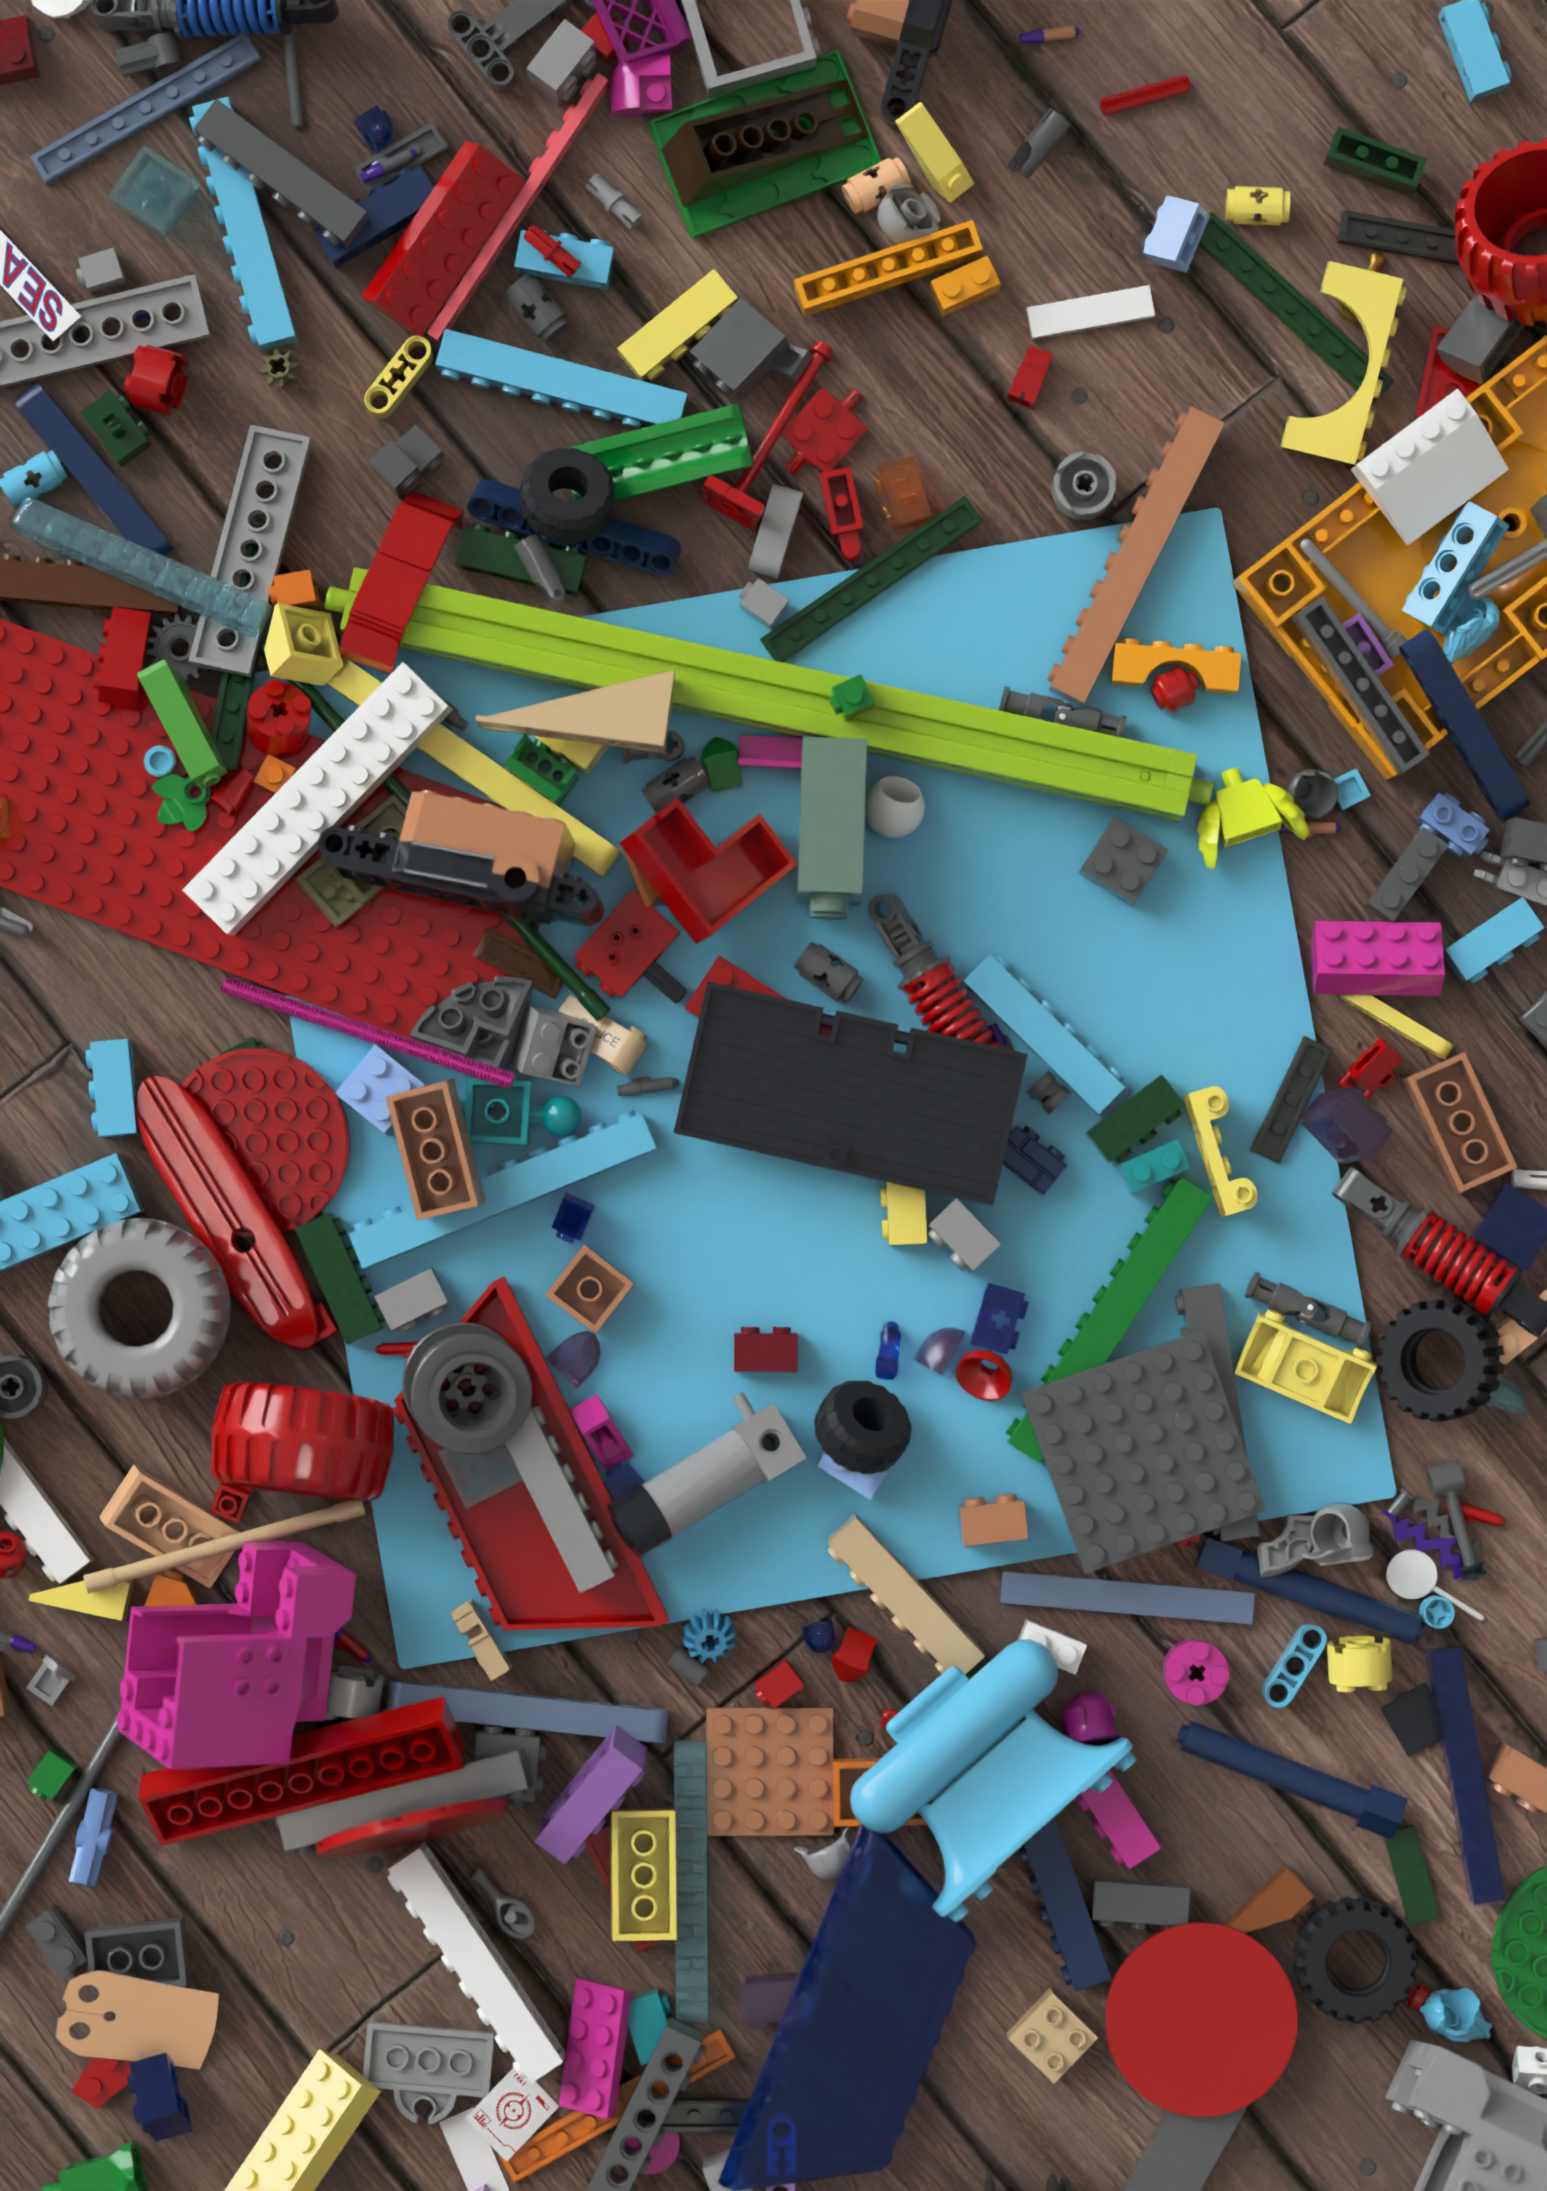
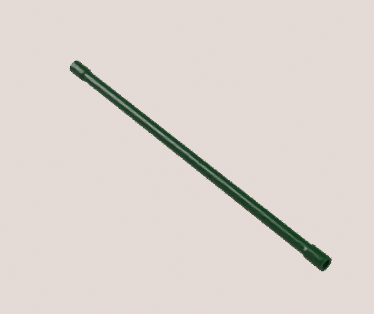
[258,643,611,1022]

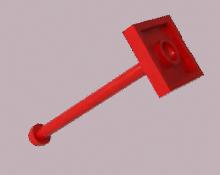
[701,341,833,532]

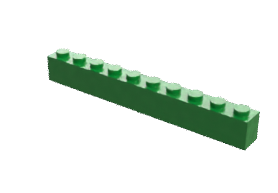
[1005,1176,1213,1463]

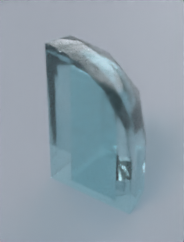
[1486,1376,1527,1417]

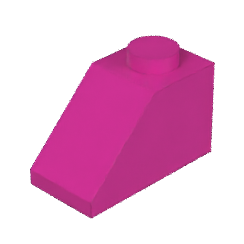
[570,1394,633,1471]

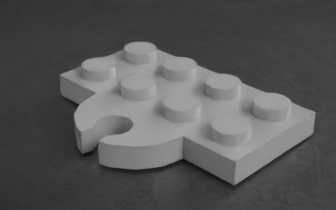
[363,2021,495,2124]

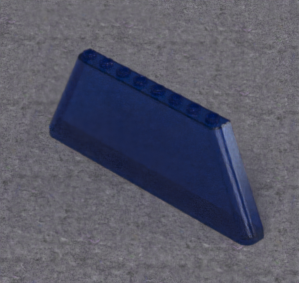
[717,1824,976,2191]

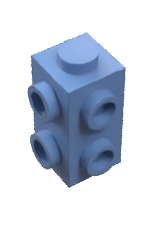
[1416,792,1490,858]

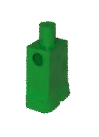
[41,2139,149,2191]

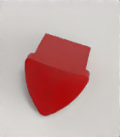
[832,1627,877,1682]

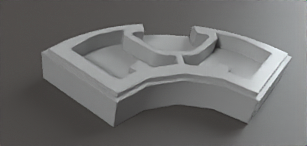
[1257,1515,1314,1577]

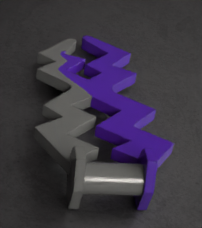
[1383,1488,1481,1579]

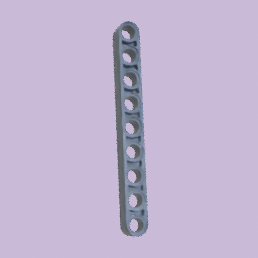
[386,1680,669,1743]

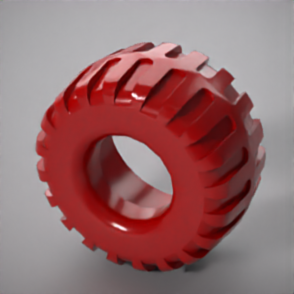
[1455,138,1547,326]
[210,1382,394,1501]

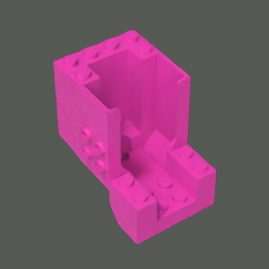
[117,1540,356,1769]

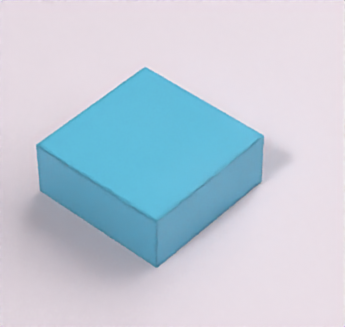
[1334,768,1371,811]

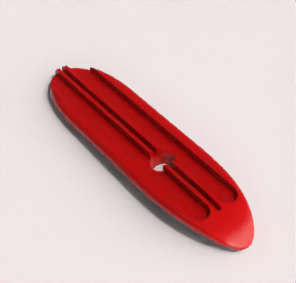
[136,1076,318,1349]

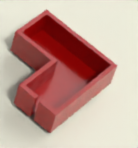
[619,798,798,944]

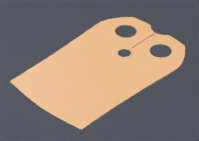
[56,1971,219,2070]

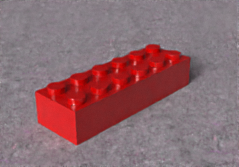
[361,141,526,337]

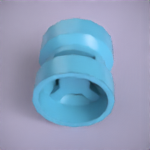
[1419,1595,1455,1629]

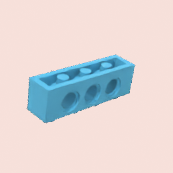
[1402,501,1509,635]

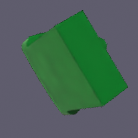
[701,737,743,792]

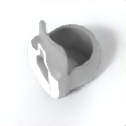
[1301,1503,1373,1566]

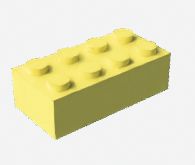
[610,1808,677,1941]

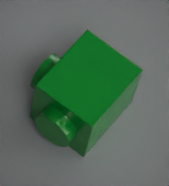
[829,674,874,721]

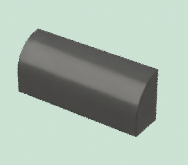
[1436,294,1525,385]

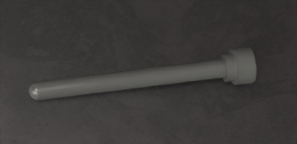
[282,24,304,130]

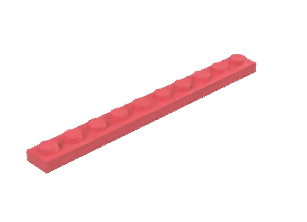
[427,73,609,346]

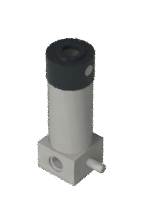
[607,1392,807,1559]

